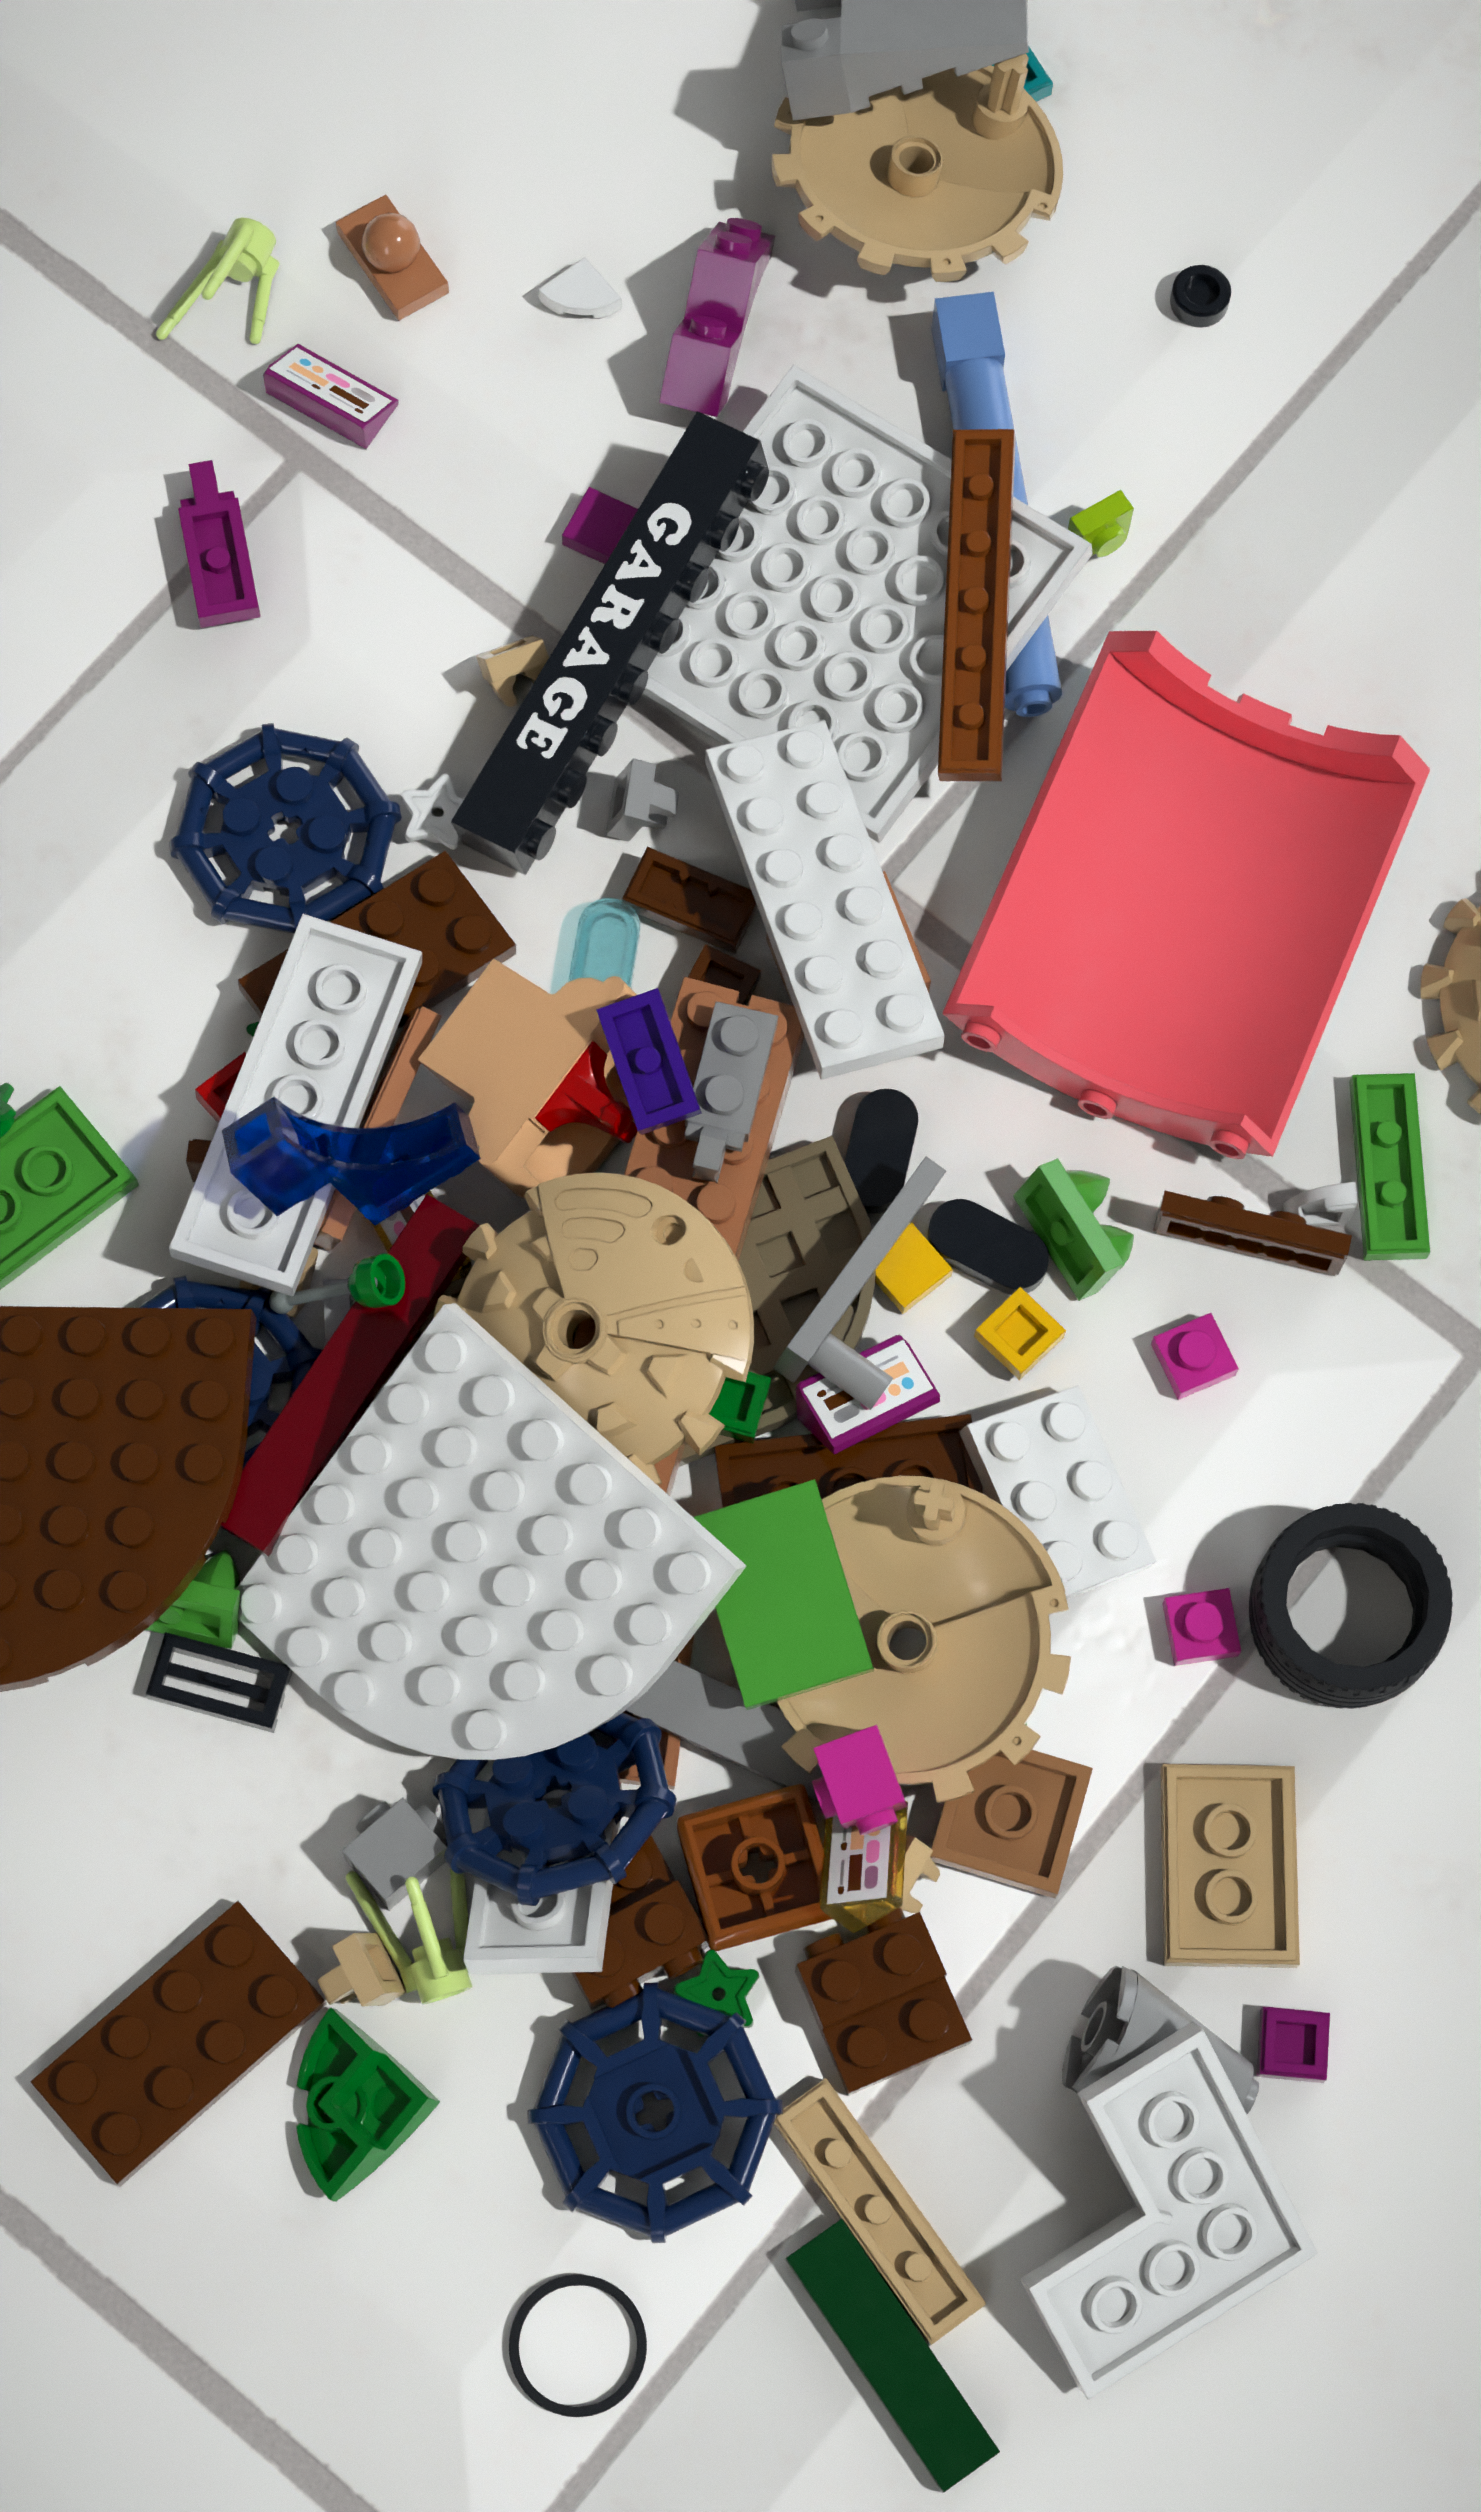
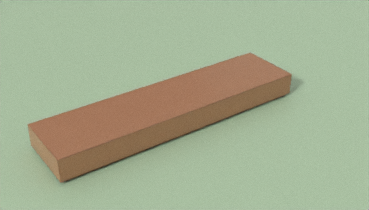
[314,1006,442,1252]

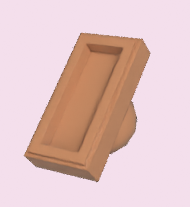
[336,194,449,321]

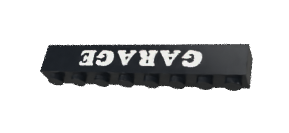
[451,411,769,875]

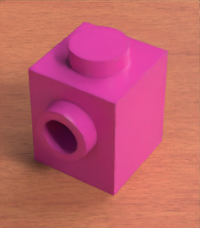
[812,1724,907,1835]

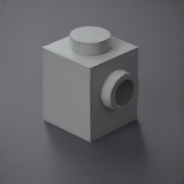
[342,1797,447,1911]

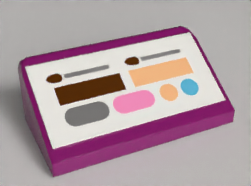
[263,344,399,449]
[795,1335,940,1454]

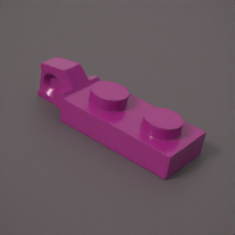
[178,460,261,628]

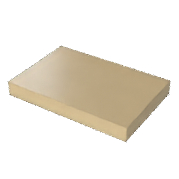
[1160,1764,1300,1968]

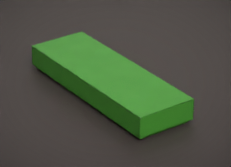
[1349,1073,1430,1261]

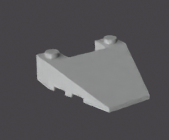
[781,0,1028,121]

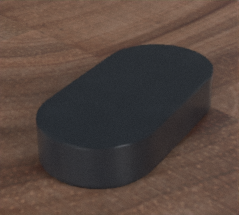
[844,1089,918,1213]
[928,1199,1049,1295]

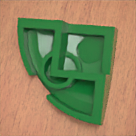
[296,2007,440,2202]

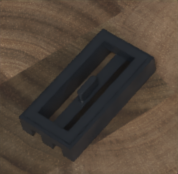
[146,1632,293,1733]

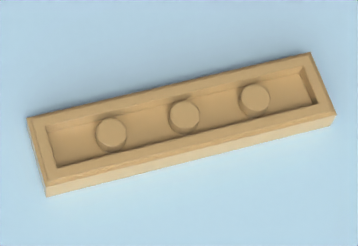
[774,2078,986,2346]

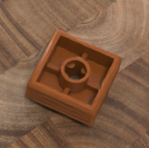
[677,1784,840,1951]

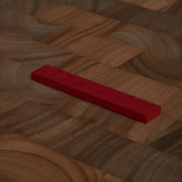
[220,1194,480,1557]

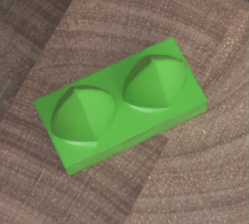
[1013,1158,1134,1301]
[145,1549,240,1649]

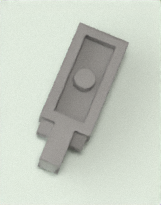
[685,1001,778,1183]

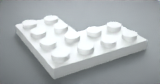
[1020,2021,1318,2400]

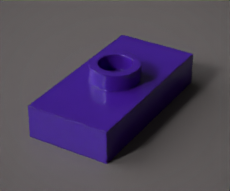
[596,988,702,1135]

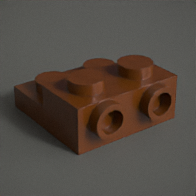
[571,1835,709,2011]
[795,1908,972,2096]

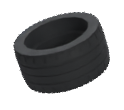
[1249,1503,1453,1709]

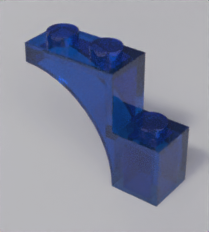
[222,1096,481,1225]

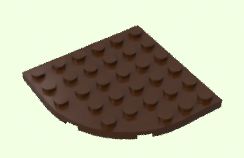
[0,1306,256,1692]

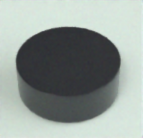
[1170,265,1231,328]

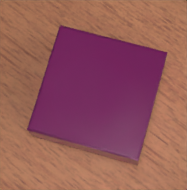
[562,487,638,564]
[1257,2007,1330,2083]

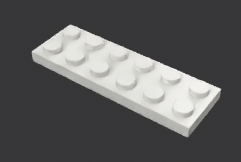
[705,720,945,1080]
[169,914,422,1297]

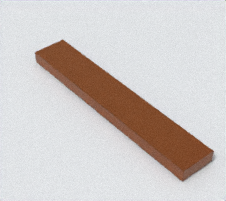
[938,429,1016,781]

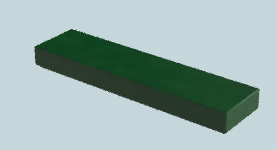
[785,2219,1000,2493]

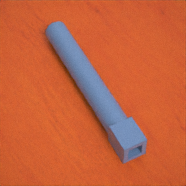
[931,292,1062,717]

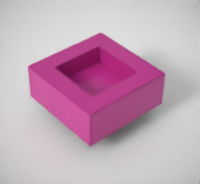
[1151,1313,1239,1400]
[1162,1588,1241,1666]

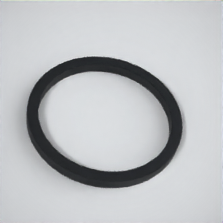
[509,2275,647,2417]

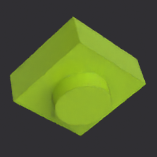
[1068,490,1134,557]

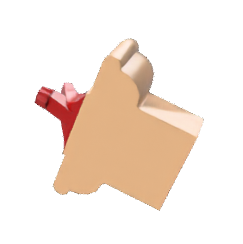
[418,958,637,1199]

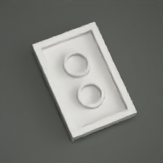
[959,1385,1157,1599]
[463,1789,621,1974]

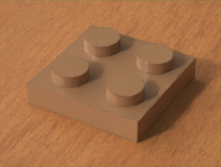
[930,1750,1093,1899]

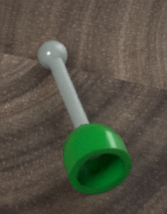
[269,1254,405,1314]

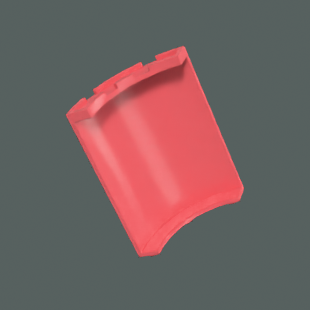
[942,631,1430,1159]

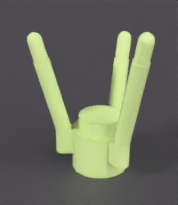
[156,217,280,344]
[346,1868,473,2005]

